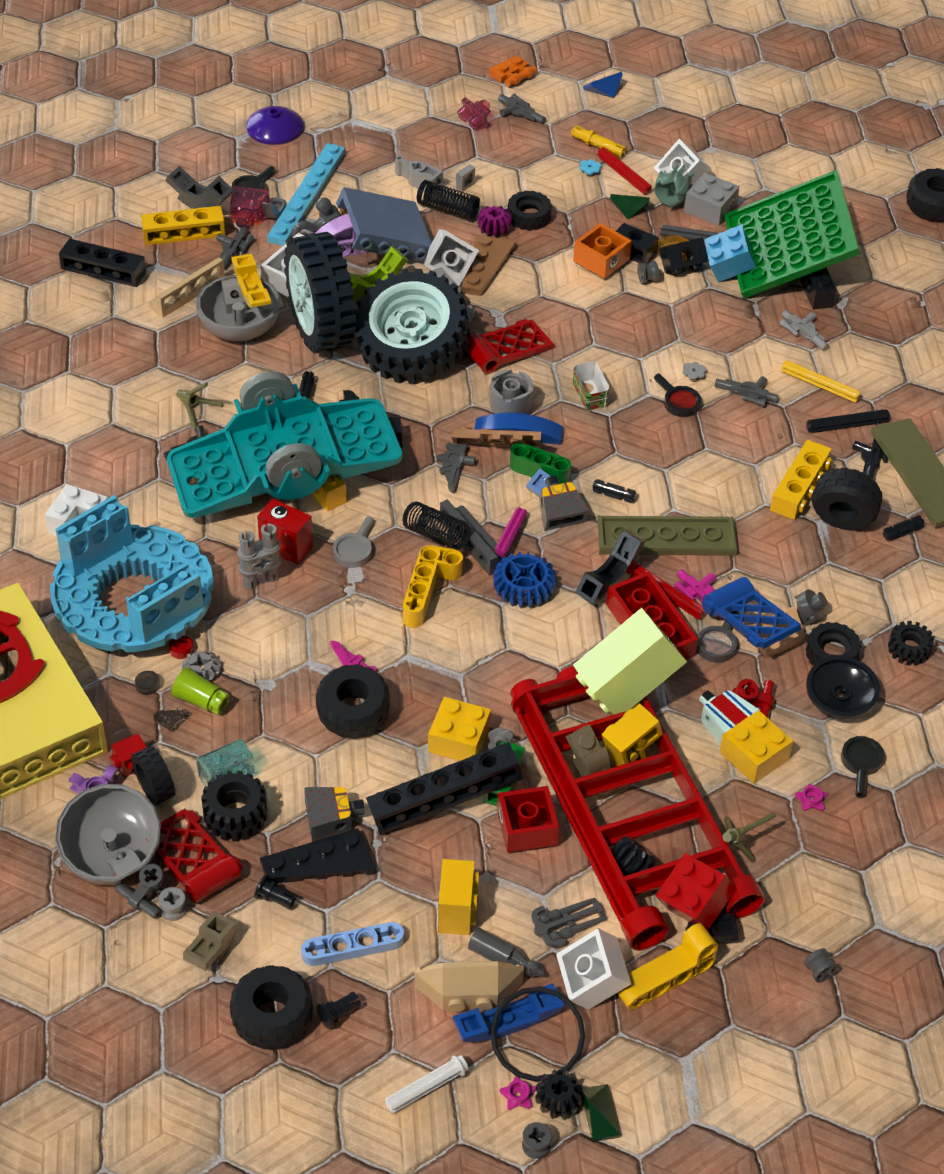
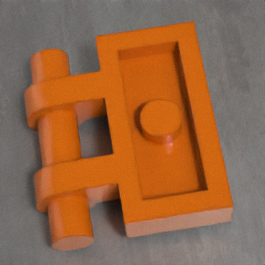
[489,55,537,87]

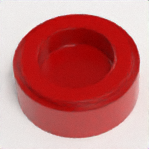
[169,635,194,659]

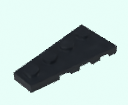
[260,828,376,883]

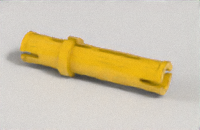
[571,125,627,158]

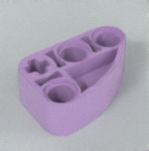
[315,214,367,257]

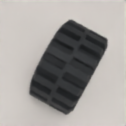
[201,771,268,841]

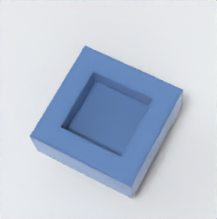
[526,469,550,498]

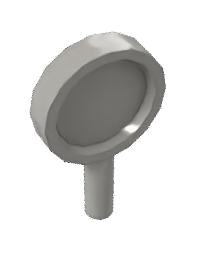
[333,516,374,568]

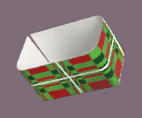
[573,361,609,411]

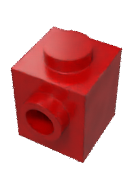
[109,733,147,778]

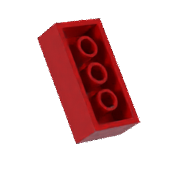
[606,571,698,660]

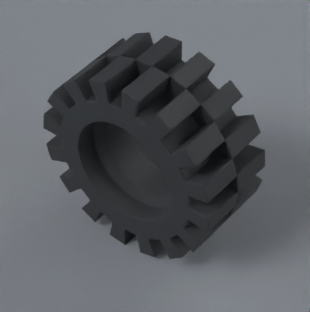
[888,621,934,666]

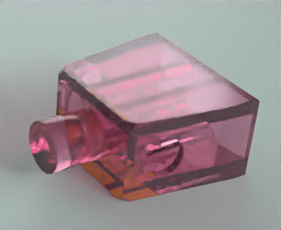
[230,186,270,228]

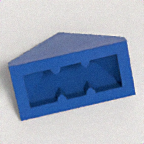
[583,71,623,98]

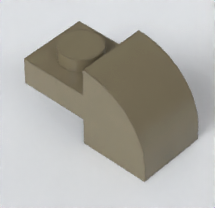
[566,725,610,777]
[183,911,237,971]

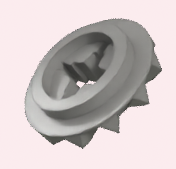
[182,650,221,681]

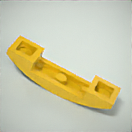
[231,253,272,308]

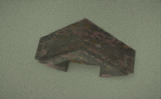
[153,708,189,732]

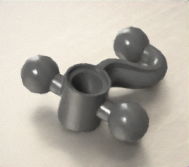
[291,197,342,238]

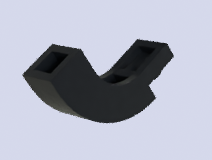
[575,530,645,605]

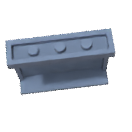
[336,187,432,262]

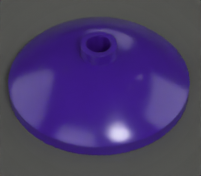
[246,106,304,145]

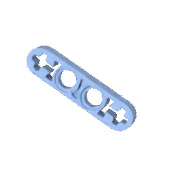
[301,922,404,966]

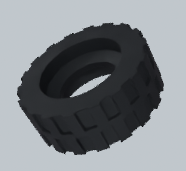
[508,190,551,231]
[806,622,861,665]
[131,746,176,805]

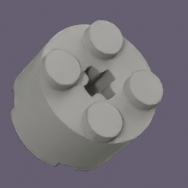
[489,370,533,414]

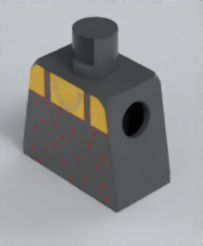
[539,475,588,531]
[304,787,365,842]

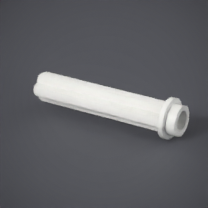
[385,1055,468,1113]

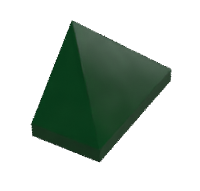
[610,194,650,219]
[581,1084,620,1142]

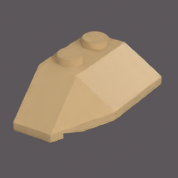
[414,961,524,1012]

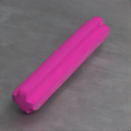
[495,507,527,558]

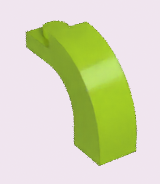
[348,246,408,303]

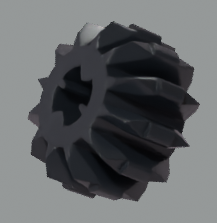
[611,836,656,874]
[535,1069,583,1120]

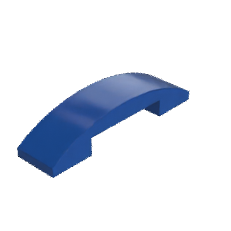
[475,413,563,445]
[452,983,565,1042]

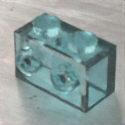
[196,738,255,786]

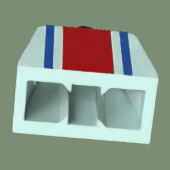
[699,690,760,746]

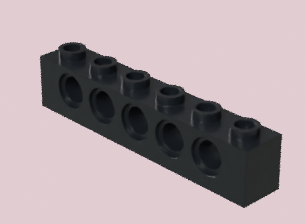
[366,742,523,835]

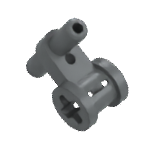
[115,864,169,919]

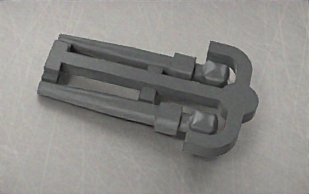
[531,898,607,948]

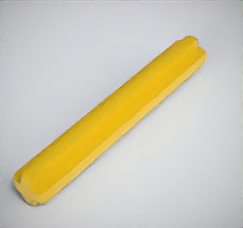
[781,360,861,403]

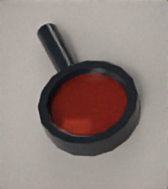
[654,373,701,417]

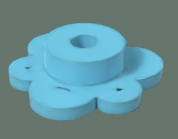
[580,159,601,175]

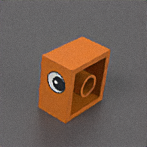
[573,223,632,279]

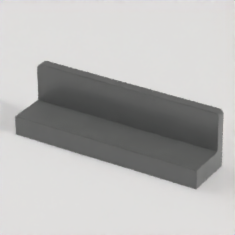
[440,499,508,576]

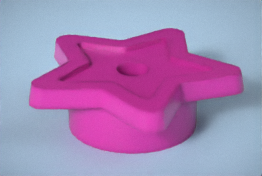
[795,784,828,811]
[499,1077,536,1110]

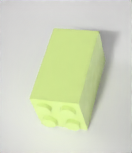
[573,608,687,715]

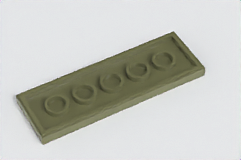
[871,418,944,528]
[597,516,737,556]

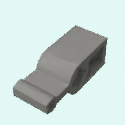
[395,155,443,196]

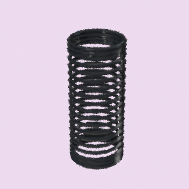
[416,179,480,221]
[402,501,471,550]

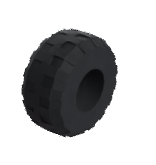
[906,168,944,222]
[812,468,883,530]
[316,664,390,738]
[230,965,313,1050]

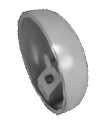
[196,275,280,341]
[55,784,161,886]

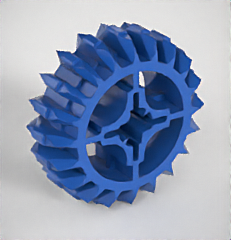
[493,551,556,608]

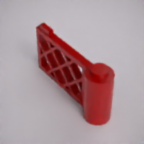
[463,319,554,374]
[145,808,243,903]

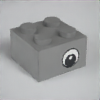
[684,173,740,226]

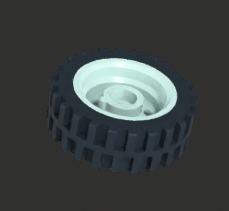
[284,232,356,352]
[355,269,471,384]

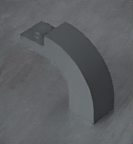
[165,166,234,209]

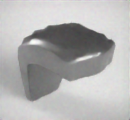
[262,197,287,219]

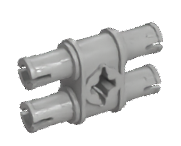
[237,523,282,589]

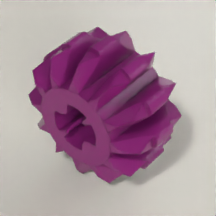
[477,205,511,237]

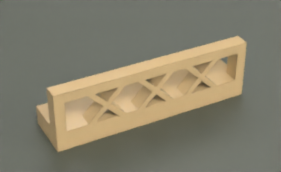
[148,257,225,318]

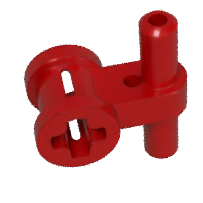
[732,679,774,718]

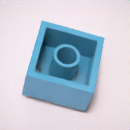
[704,225,756,282]

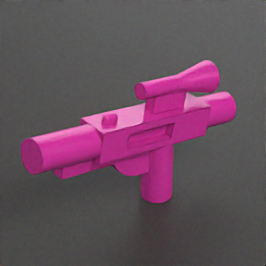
[674,569,724,620]

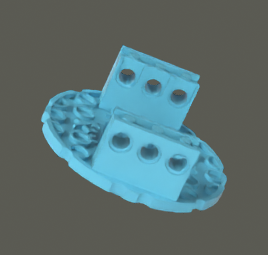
[50,495,214,652]

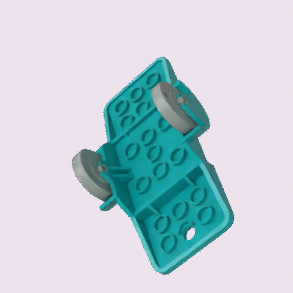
[167,371,403,518]

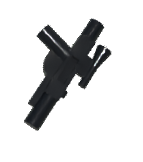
[852,438,888,479]

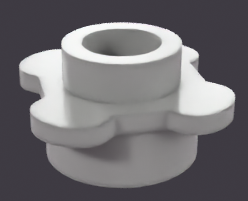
[488,728,513,749]

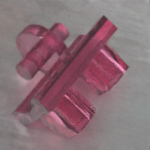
[457,97,491,131]

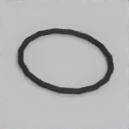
[490,986,586,1082]

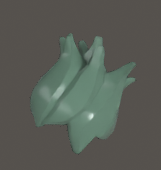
[654,165,694,208]

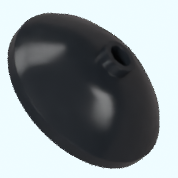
[806,656,880,719]

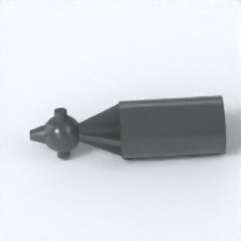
[468,928,545,977]

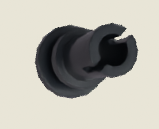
[254,874,297,910]
[316,992,361,1029]

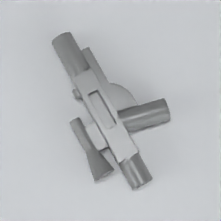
[779,310,829,351]

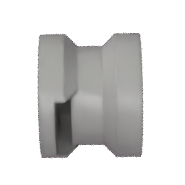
[159,887,187,921]

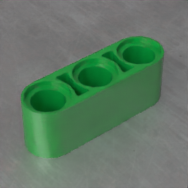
[510,443,571,484]

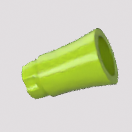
[171,667,230,715]

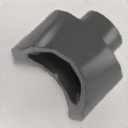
[794,589,828,625]

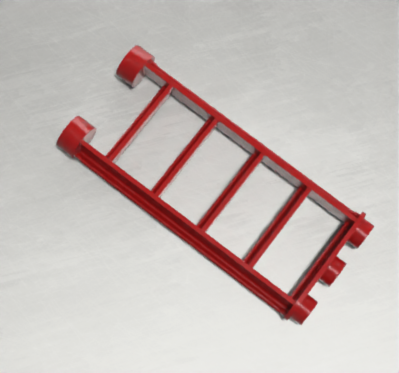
[510,666,765,951]

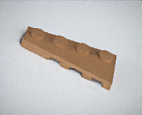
[461,235,516,296]
[452,427,541,449]

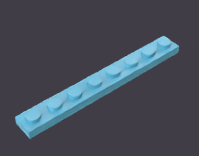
[267,143,345,246]

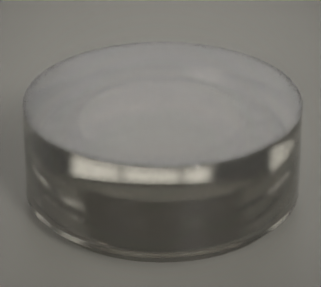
[135,671,160,695]

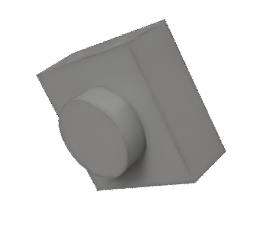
[456,164,475,192]

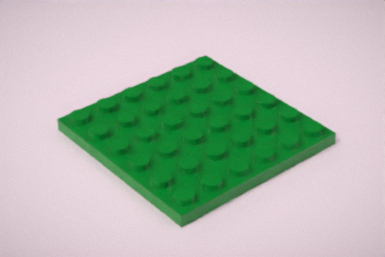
[724,170,861,298]

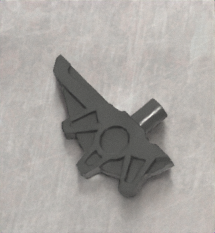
[437,443,476,494]

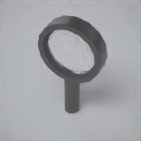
[697,611,739,663]

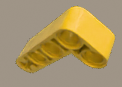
[403,545,463,628]
[617,923,718,1011]

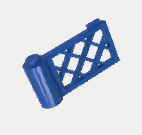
[702,577,801,649]

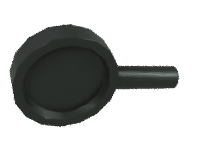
[232,166,275,202]
[841,736,885,798]

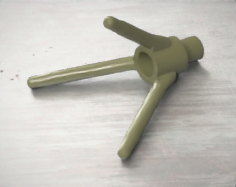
[176,382,223,431]
[723,813,776,862]

